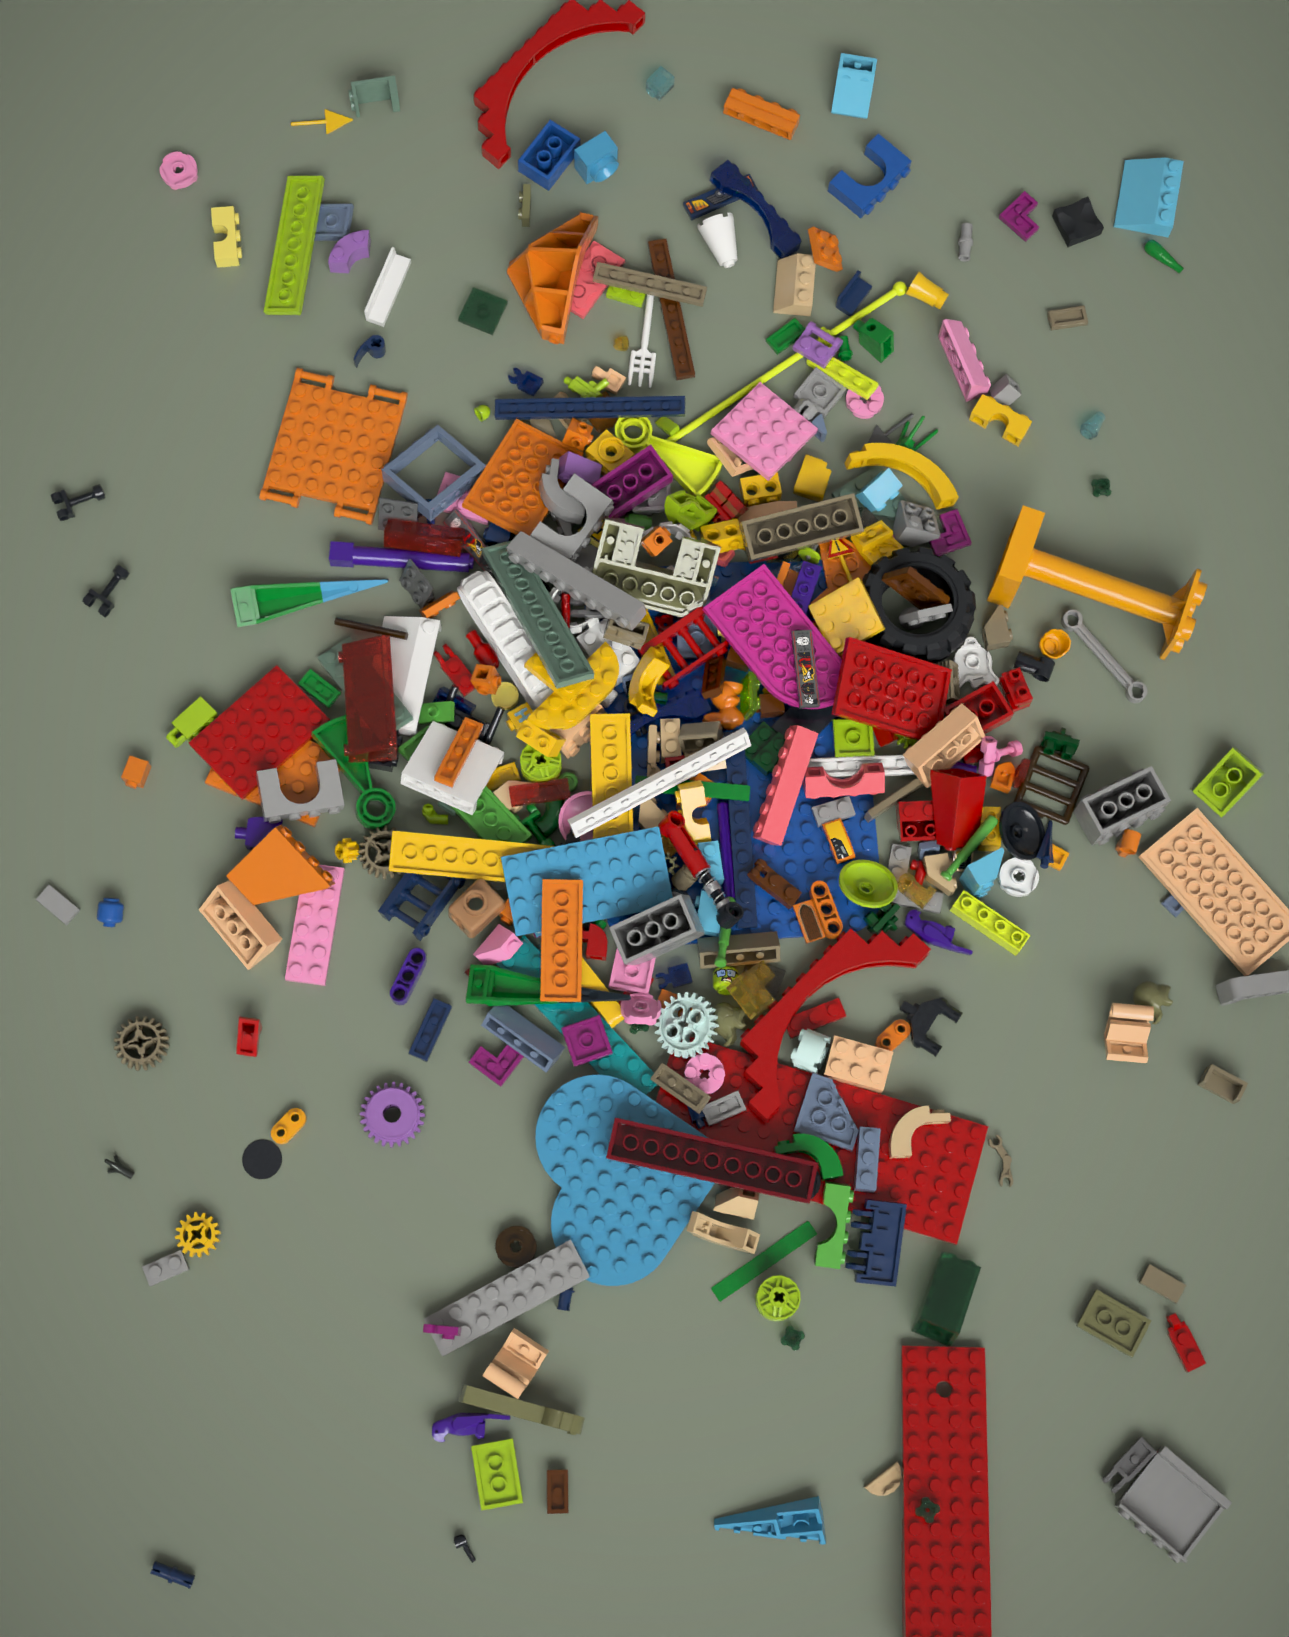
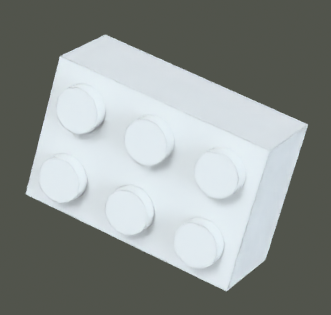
[576,618,640,687]

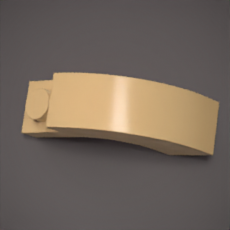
[889,1105,951,1159]
[686,1211,760,1254]

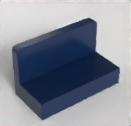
[836,270,872,317]

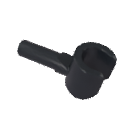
[454,1535,476,1563]

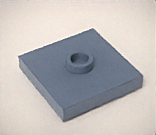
[314,204,354,241]

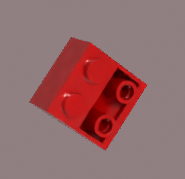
[896,800,936,842]

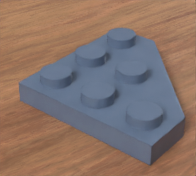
[793,1073,859,1151]

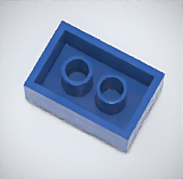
[518,120,581,191]

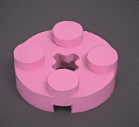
[160,151,198,190]
[845,385,884,419]
[621,993,661,1025]
[684,1053,725,1095]

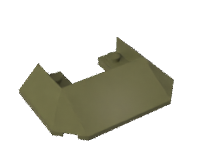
[592,518,721,617]

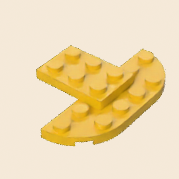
[524,642,619,730]

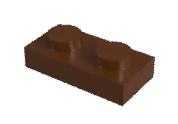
[547,1470,569,1514]

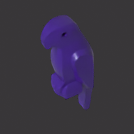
[904,910,973,955]
[432,1412,510,1442]

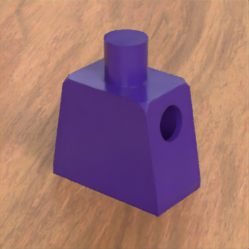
[235,817,283,850]

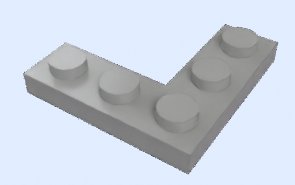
[887,844,944,914]

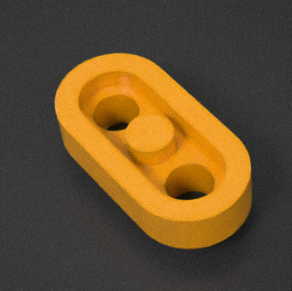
[271,1108,307,1144]

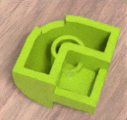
[664,490,718,532]

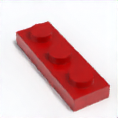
[786,998,846,1039]

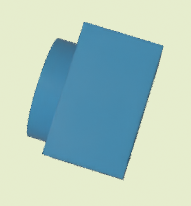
[574,131,619,184]

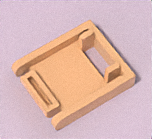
[707,437,753,477]

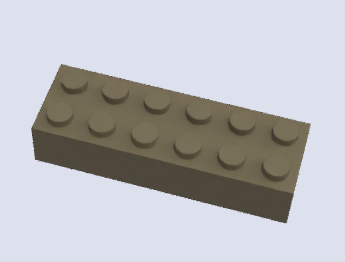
[739,493,864,562]

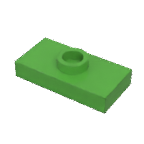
[418,701,455,724]

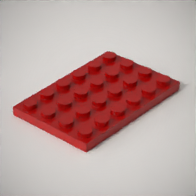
[832,637,952,741]
[188,665,330,800]

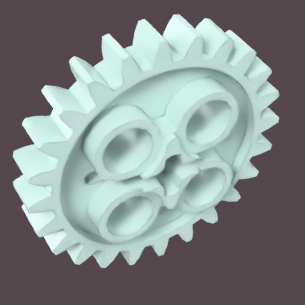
[654,992,719,1059]

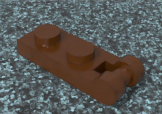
[747,859,802,909]

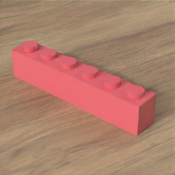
[753,725,819,846]

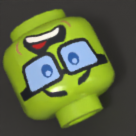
[713,966,739,995]

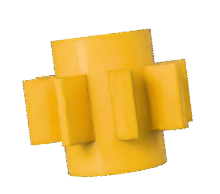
[335,838,360,863]

